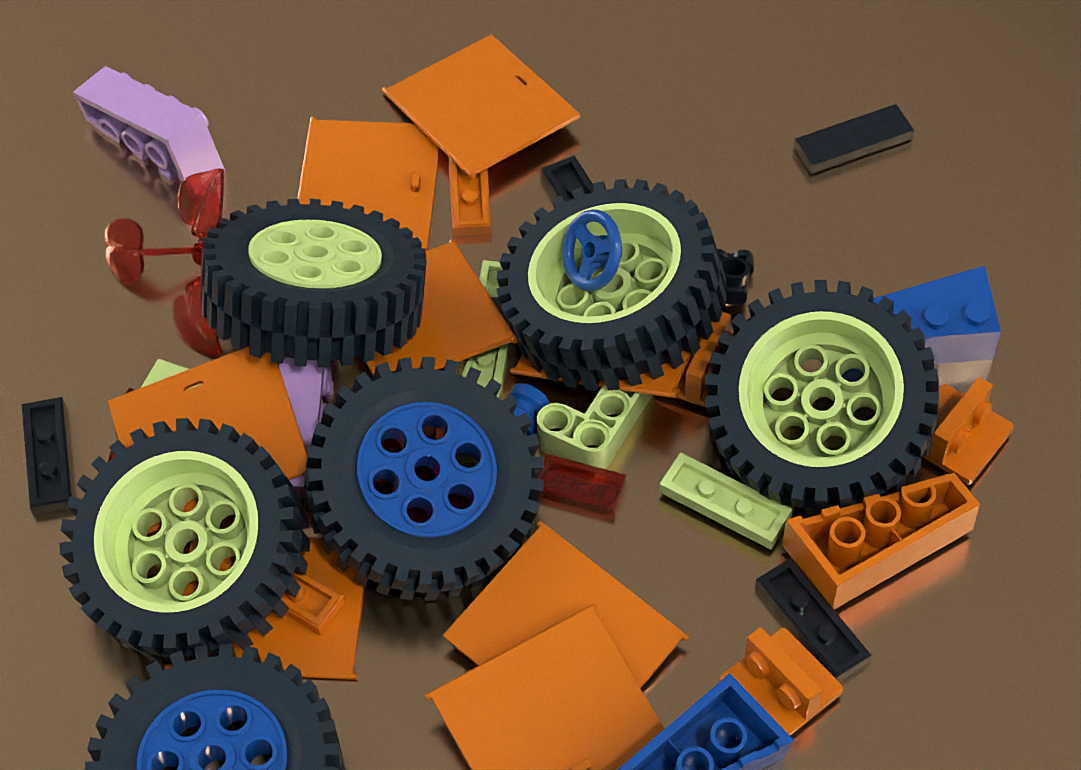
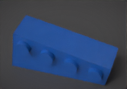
[847,266,1001,371]
[618,673,794,770]

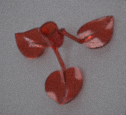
[104,168,224,355]

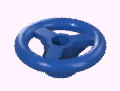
[562,209,622,291]

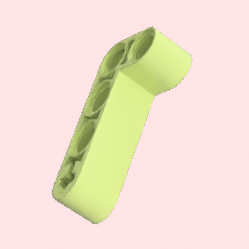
[537,385,652,473]

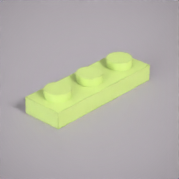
[659,452,793,550]

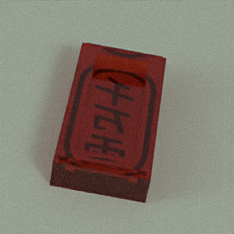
[539,454,626,517]

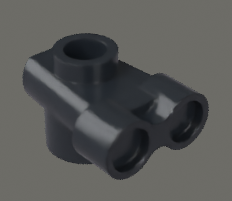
[717,249,754,305]

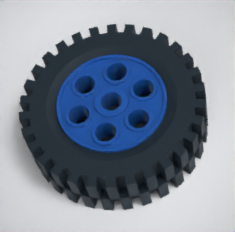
[304,357,544,601]
[85,644,345,770]

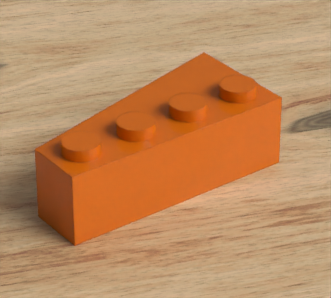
[782,472,980,609]

